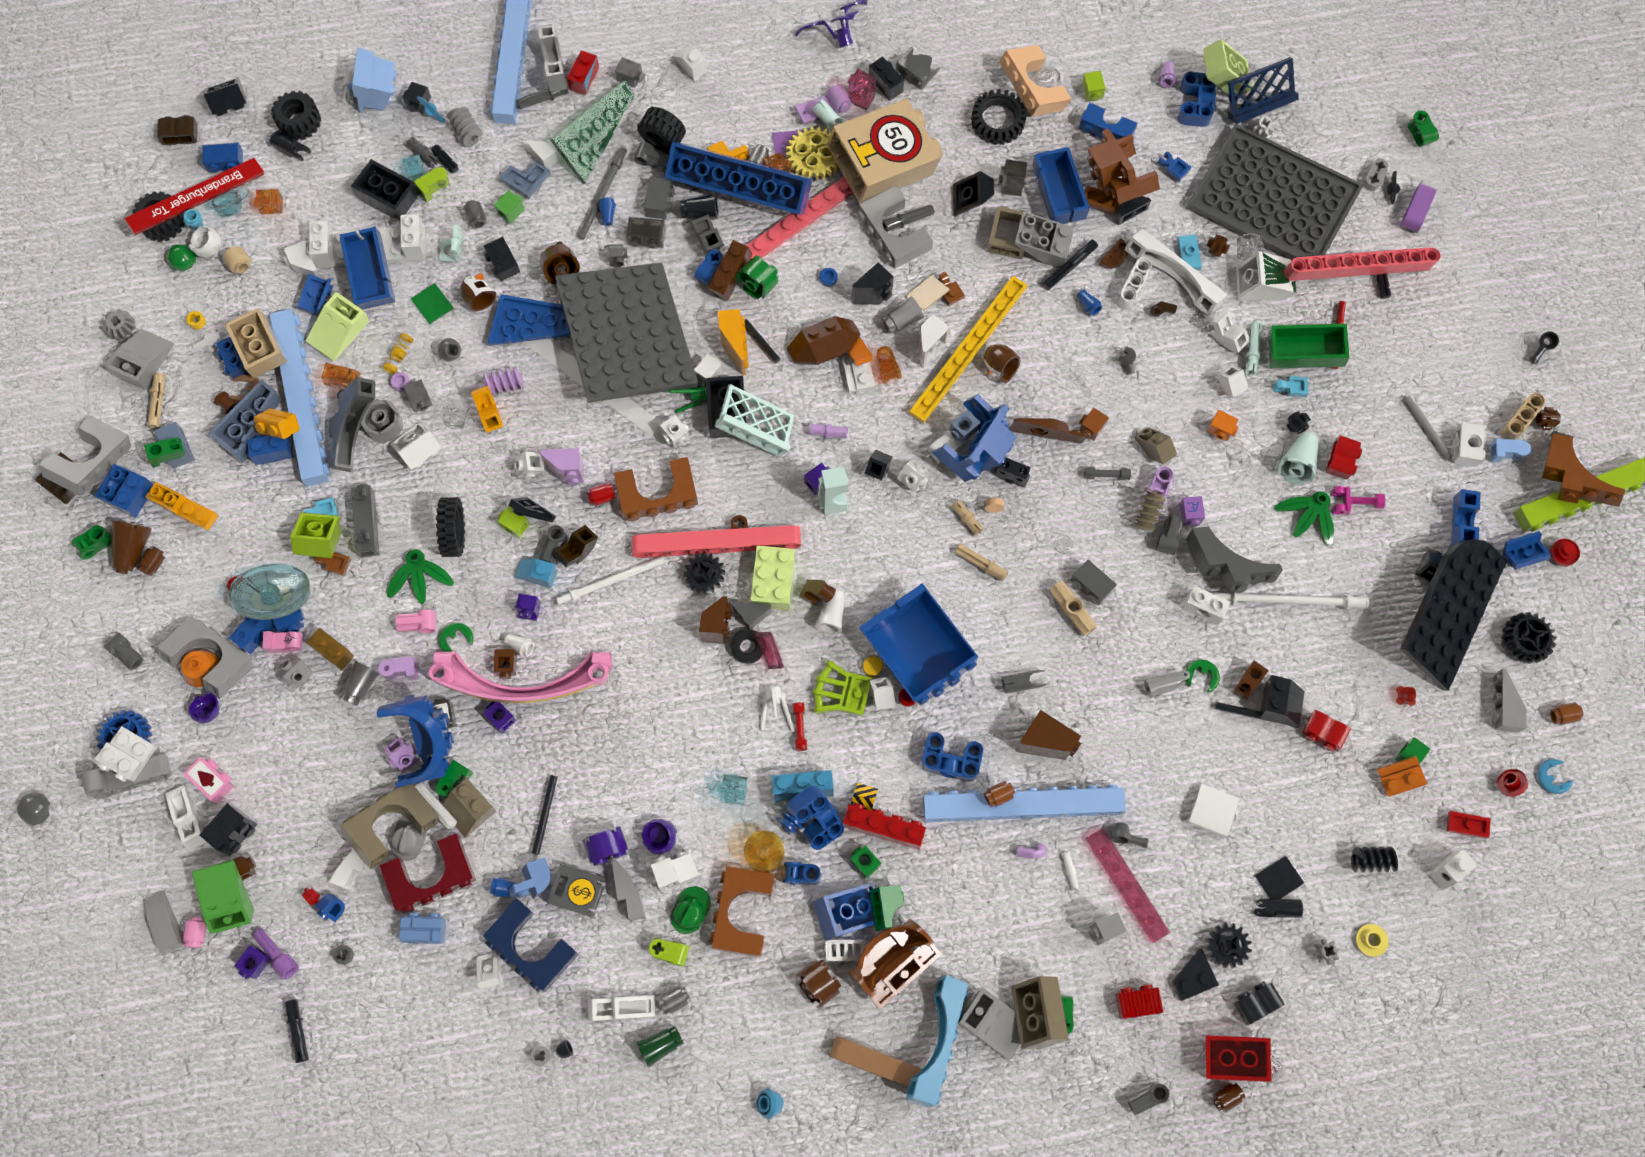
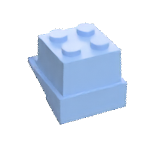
[348,48,397,113]

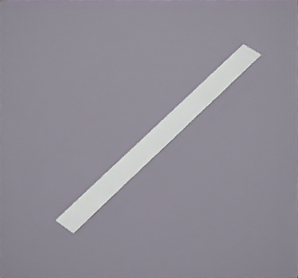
[523,339,664,444]

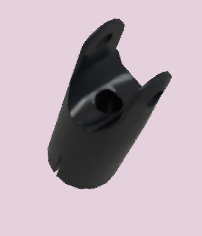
[270,131,311,161]
[1254,899,1303,918]

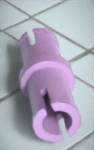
[809,423,848,439]

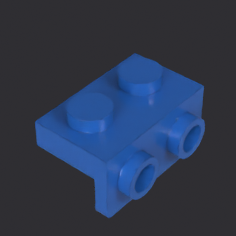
[296,274,333,316]
[1502,531,1551,570]

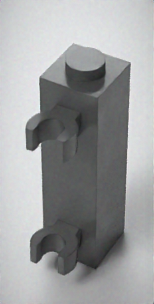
[351,484,380,558]

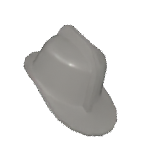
[391,815,427,861]

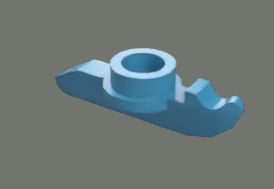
[417,97,446,123]

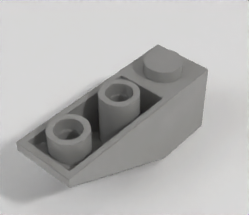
[1493,668,1527,733]

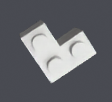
[651,852,700,893]

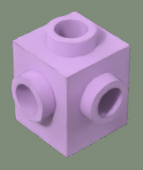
[384,737,418,773]

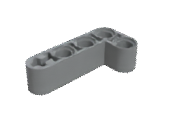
[82,755,172,799]

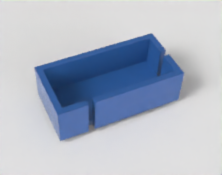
[1032,147,1090,224]
[339,227,396,310]

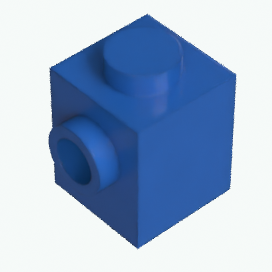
[273,609,305,633]

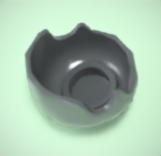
[17,792,50,825]

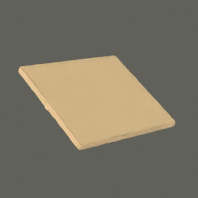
[906,275,950,311]

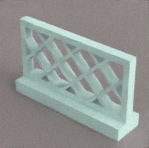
[715,384,794,457]

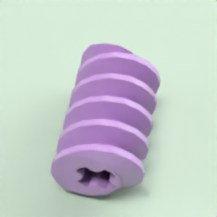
[483,366,524,395]

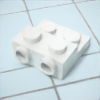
[95,726,157,782]

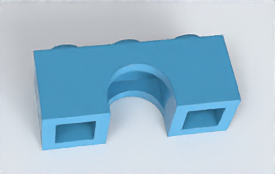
[772,770,834,802]

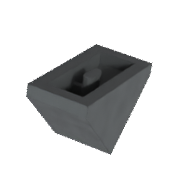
[732,601,771,629]

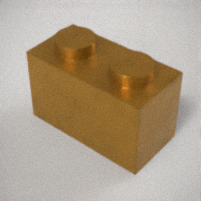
[306,627,354,671]

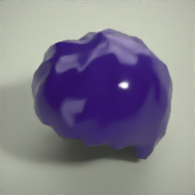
[641,819,677,855]

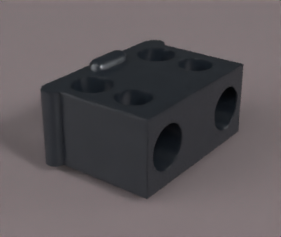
[994,457,1031,488]

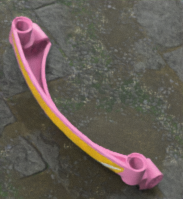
[429,652,612,703]

